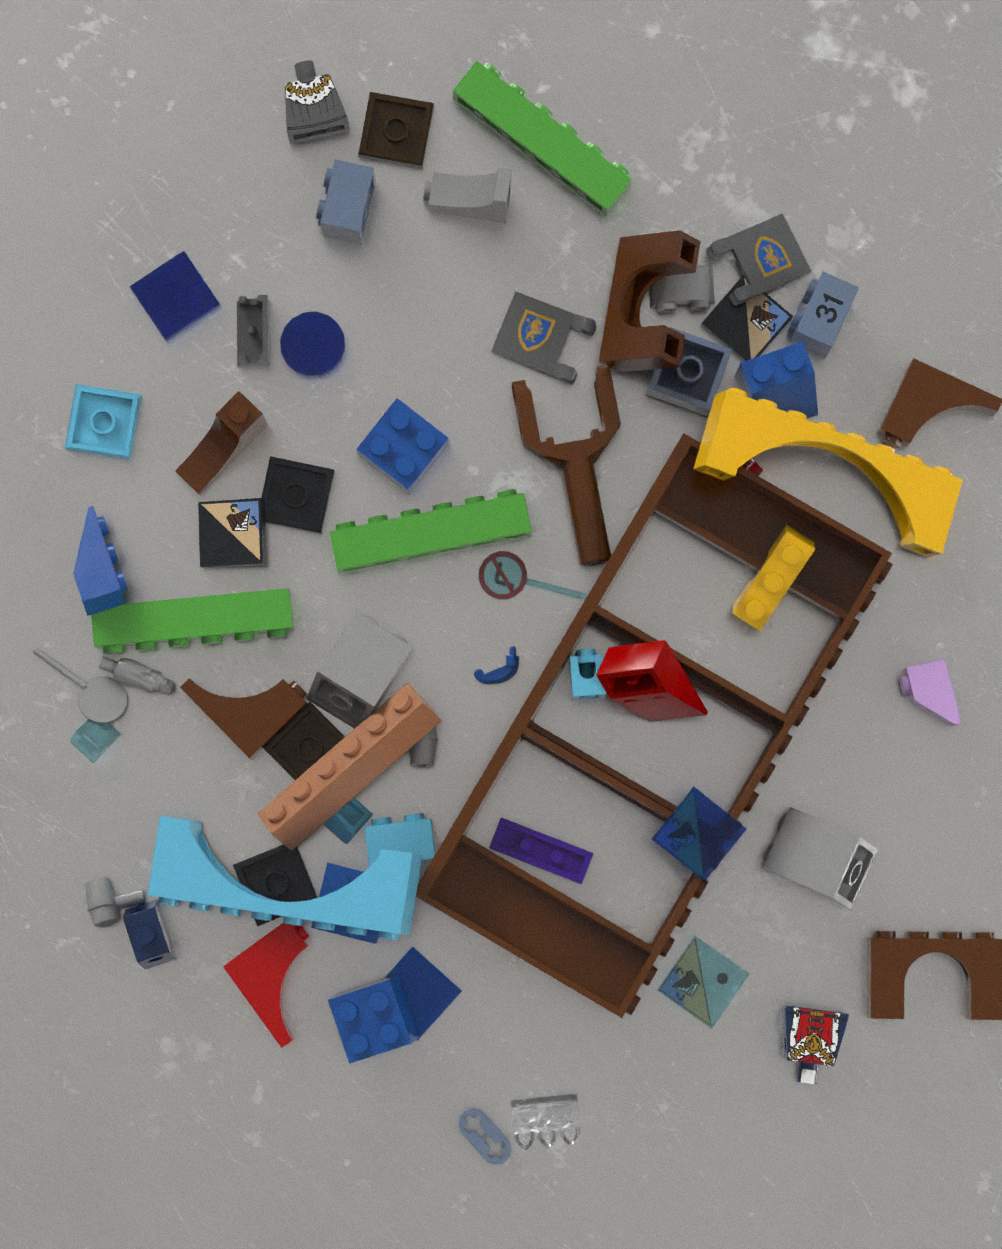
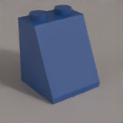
[734,341,818,419]

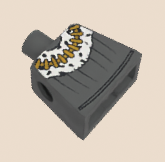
[285,60,350,143]

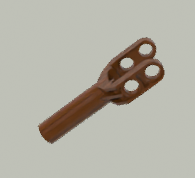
[511,365,621,567]

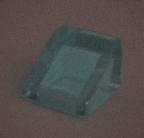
[70,720,121,763]

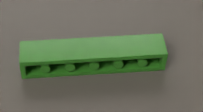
[453,61,632,217]
[330,489,532,573]
[91,588,294,654]

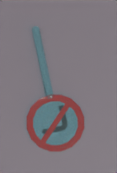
[478,551,587,600]

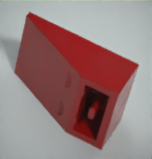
[596,640,708,722]

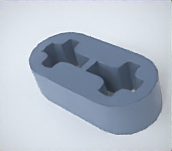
[459,1108,511,1165]

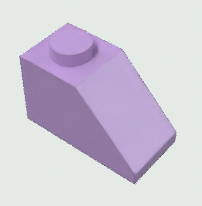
[899,659,961,726]

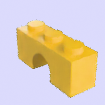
[732,524,815,631]

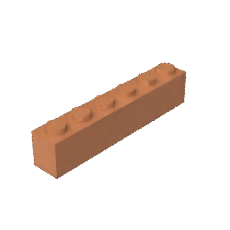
[257,683,442,851]

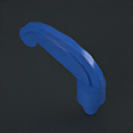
[474,646,519,684]

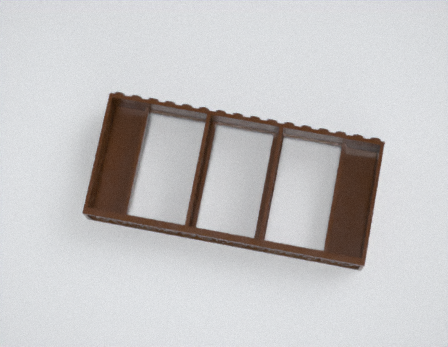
[416,433,893,1018]

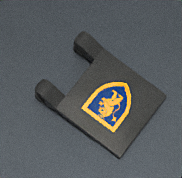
[706,213,811,306]
[491,291,597,384]

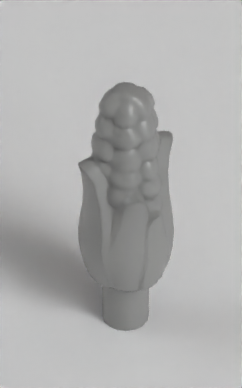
[98,656,176,695]

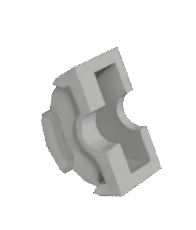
[649,261,715,312]

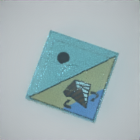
[657,936,749,1029]

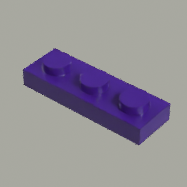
[489,817,594,884]

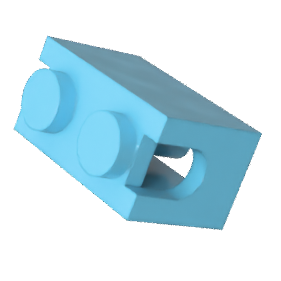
[569,649,606,701]
[365,813,435,867]

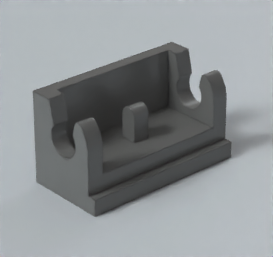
[237,295,270,366]

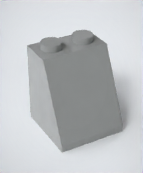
[306,612,413,729]
[763,807,878,909]

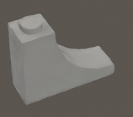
[423,168,512,223]

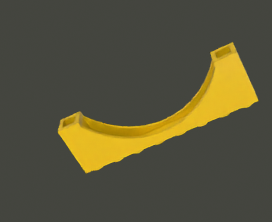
[693,388,963,557]

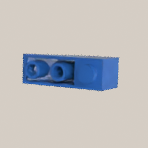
[73,506,128,616]

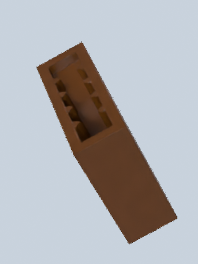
[877,358,1002,448]
[175,391,268,495]
[180,678,308,760]

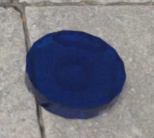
[280,311,345,378]

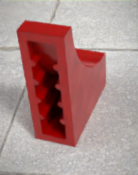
[223,923,310,1048]

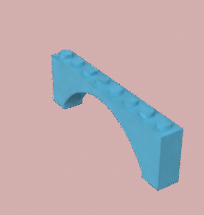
[148,816,422,941]

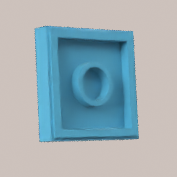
[65,384,142,460]

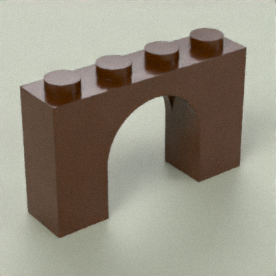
[599,230,701,372]
[867,931,1002,1020]

